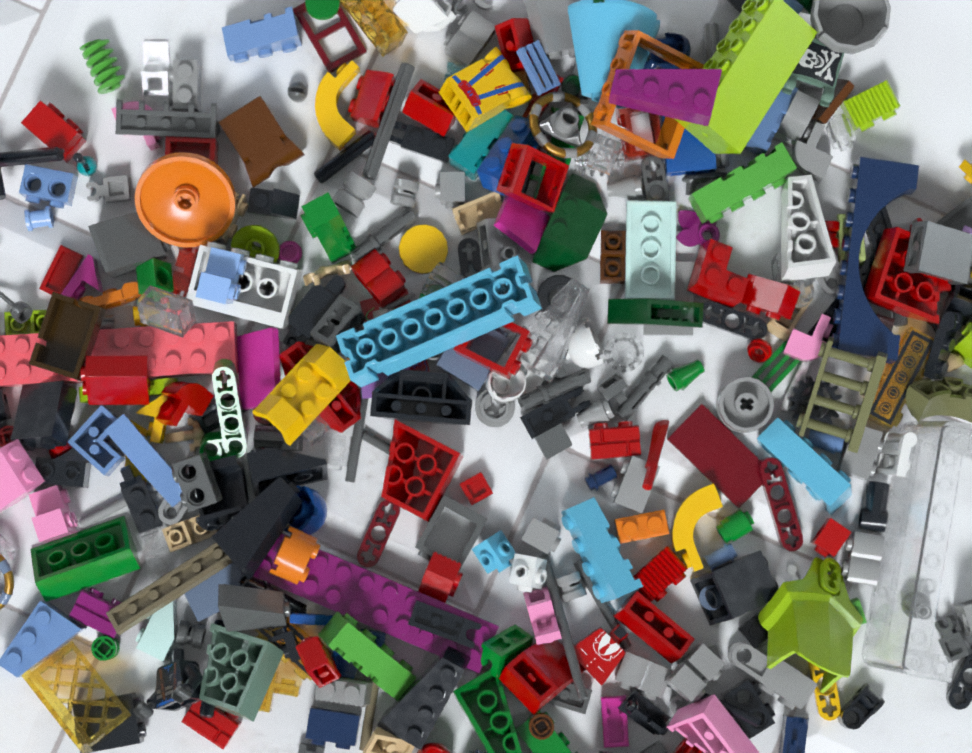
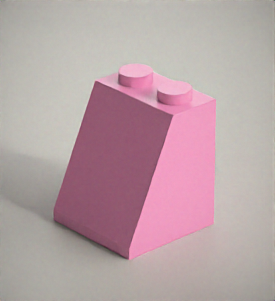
[0,439,45,512]

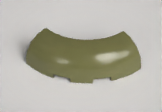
[905,377,972,423]

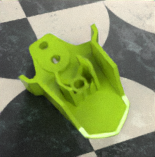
[758,557,864,693]

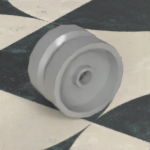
[716,377,774,434]

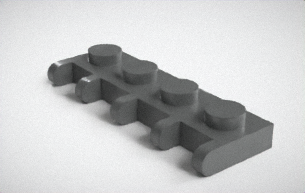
[115,99,217,138]

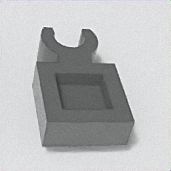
[935,615,972,663]

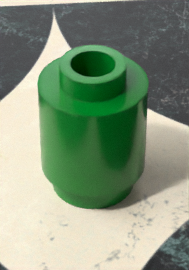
[716,509,754,543]

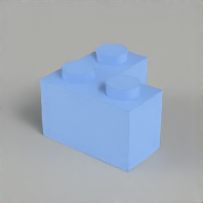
[196,247,247,304]

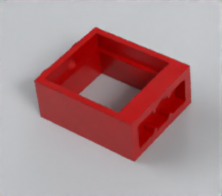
[496,143,569,213]
[453,322,533,379]

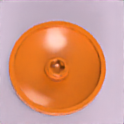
[135,152,236,248]

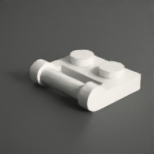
[875,430,917,477]

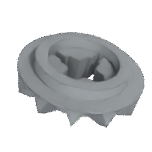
[475,389,515,427]

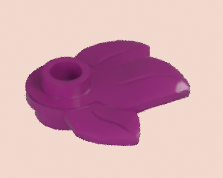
[676,210,720,247]

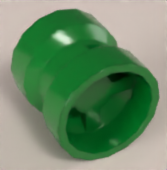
[91,635,120,661]

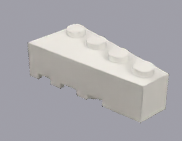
[781,175,836,282]

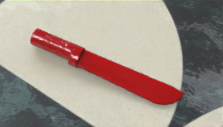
[642,420,669,490]

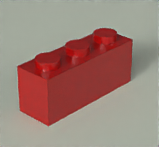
[614,591,695,664]

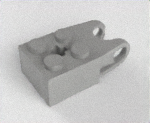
[728,642,818,710]

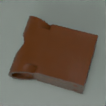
[219,96,305,188]

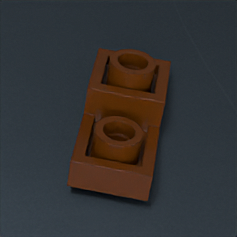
[600,230,626,284]

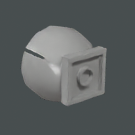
[810,0,891,55]

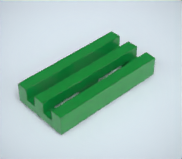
[751,341,800,392]

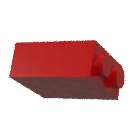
[81,356,150,405]

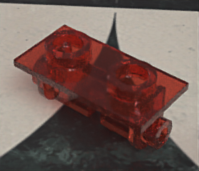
[170,247,199,297]

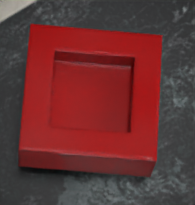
[460,472,493,505]

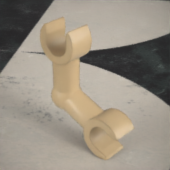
[303,260,352,286]

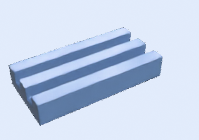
[516,40,561,96]

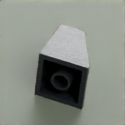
[690,550,778,626]

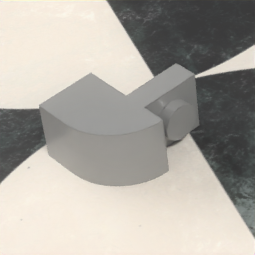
[777,83,822,141]
[792,122,833,182]

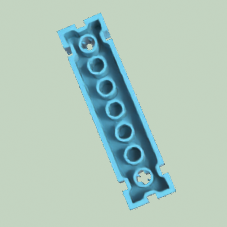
[336,255,542,387]

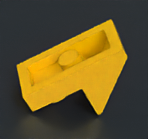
[136,394,167,444]

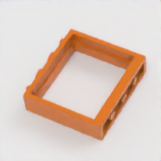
[591,30,704,159]

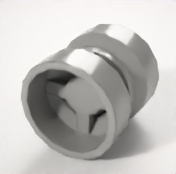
[390,178,419,209]
[556,571,587,602]

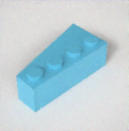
[757,417,852,516]
[561,497,643,603]

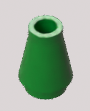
[666,359,705,392]

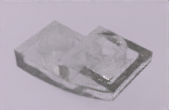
[137,526,175,582]

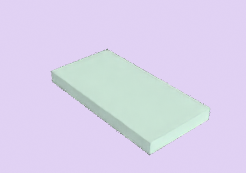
[625,200,676,301]

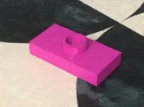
[601,695,629,748]

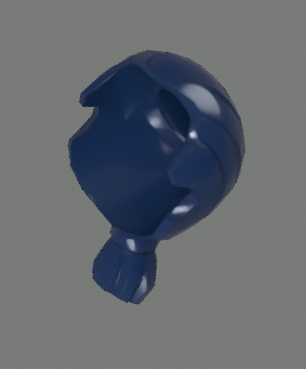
[643,32,691,69]

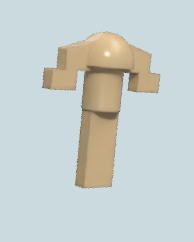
[165,418,204,452]

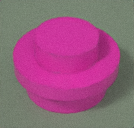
[278,241,302,263]

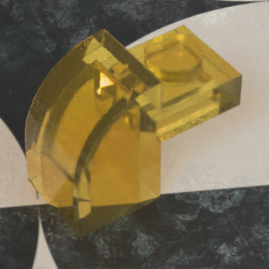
[259,671,301,713]

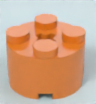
[269,526,321,585]

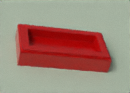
[39,245,84,295]

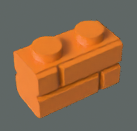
[614,510,669,544]

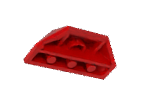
[279,341,361,433]

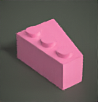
[667,694,759,753]

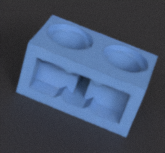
[19,164,78,209]

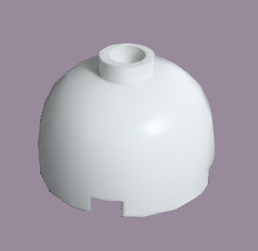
[562,317,606,369]

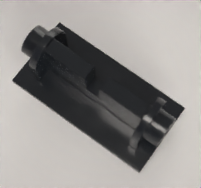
[618,690,671,735]

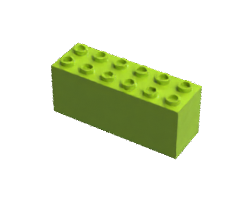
[675,0,817,154]

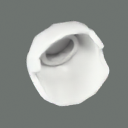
[486,364,527,402]

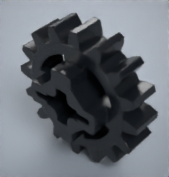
[787,376,842,429]

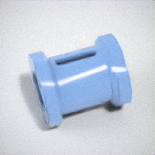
[24,206,54,231]

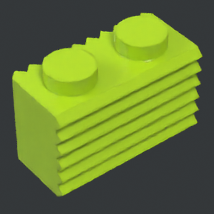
[840,80,900,132]

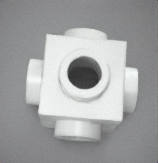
[509,553,547,593]

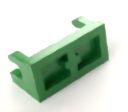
[481,624,534,678]

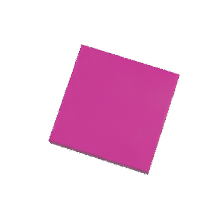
[494,195,550,254]

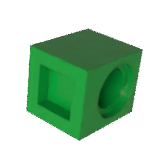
[136,258,174,300]

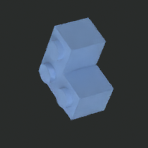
[68,405,126,476]

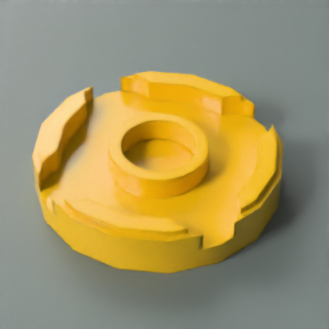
[399,224,448,274]

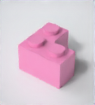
[29,485,78,542]

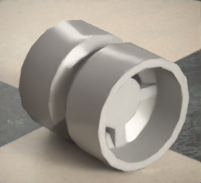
[332,171,376,218]

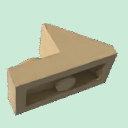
[363,727,414,753]

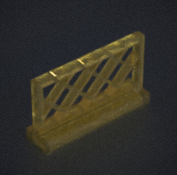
[21,641,131,753]

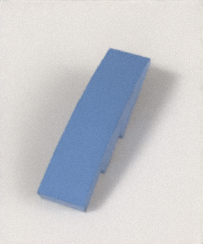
[105,414,182,507]

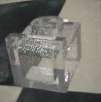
[322,432,352,471]

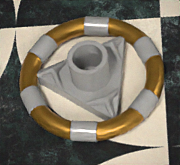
[529,92,597,158]

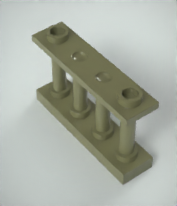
[796,336,888,453]

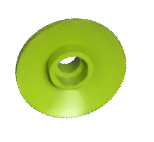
[231,225,280,263]

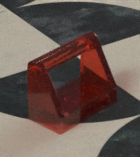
[616,108,661,162]

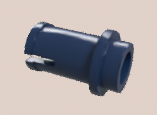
[584,464,618,491]

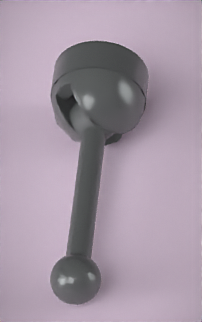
[0,291,33,323]

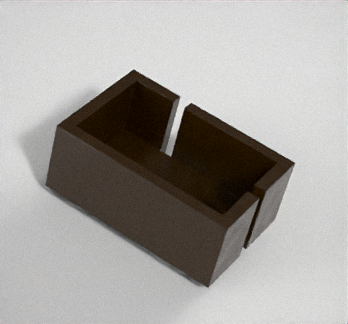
[29,292,106,381]

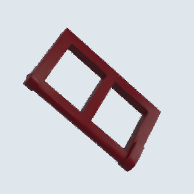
[293,2,367,73]

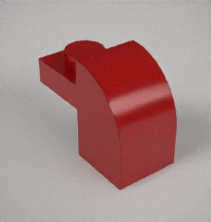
[155,381,214,426]

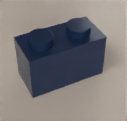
[305,706,361,750]

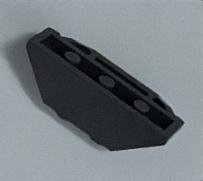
[370,370,472,425]

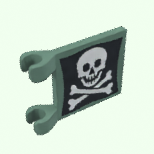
[782,39,844,108]

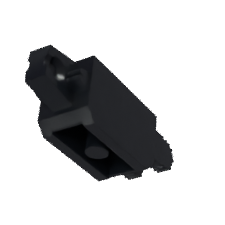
[283,276,346,348]

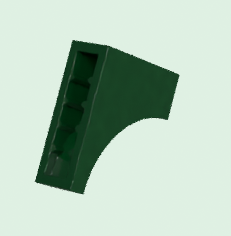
[607,299,704,328]

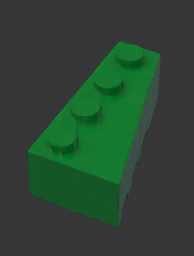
[300,192,356,264]
[453,669,522,753]

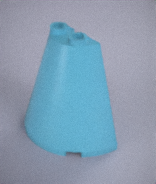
[568,0,660,109]

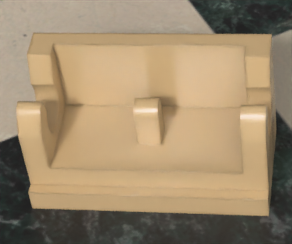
[452,192,502,235]

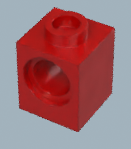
[810,518,851,558]

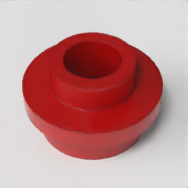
[747,339,772,363]

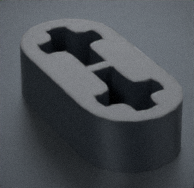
[458,238,482,280]

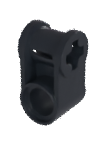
[837,683,885,730]

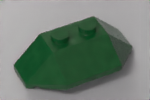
[532,173,608,272]

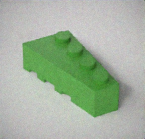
[688,142,797,224]
[318,611,417,701]

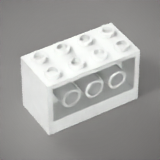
[185,241,303,329]

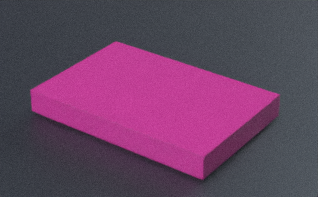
[237,327,281,410]

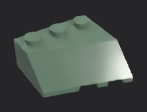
[199,623,284,722]

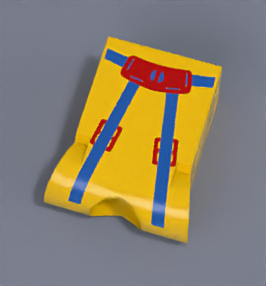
[439,46,532,132]

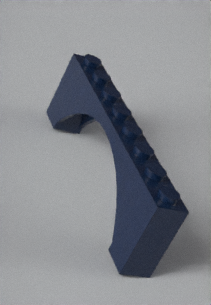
[831,157,919,364]

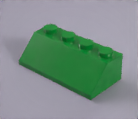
[30,516,140,602]

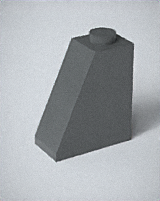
[218,584,291,632]

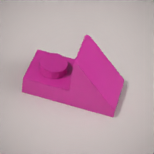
[61,254,103,300]

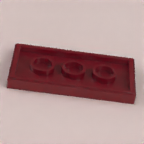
[667,404,773,509]

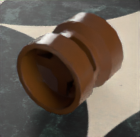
[529,713,554,740]

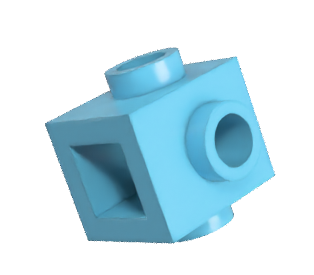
[472,530,517,574]

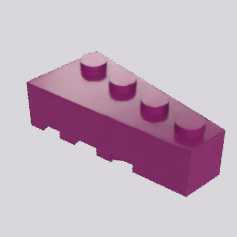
[608,69,722,126]

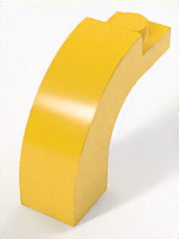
[315,60,360,151]
[671,483,723,572]

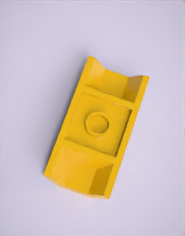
[252,344,351,446]

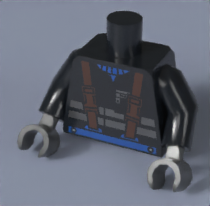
[133,648,203,719]

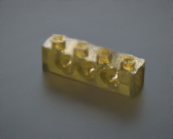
[340,0,408,57]

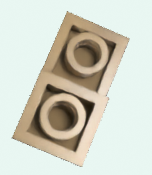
[162,515,219,553]

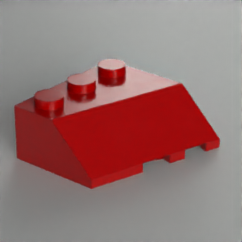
[864,227,940,324]
[381,420,464,522]

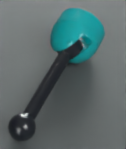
[73,153,97,176]

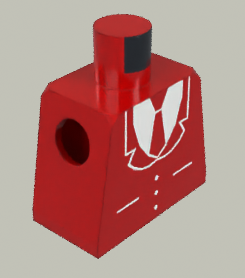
[574,623,629,686]

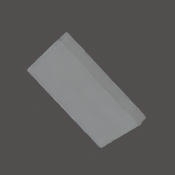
[643,261,694,336]

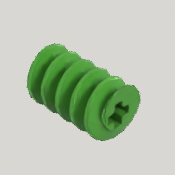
[79,39,126,94]

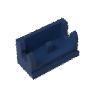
[779,715,809,753]

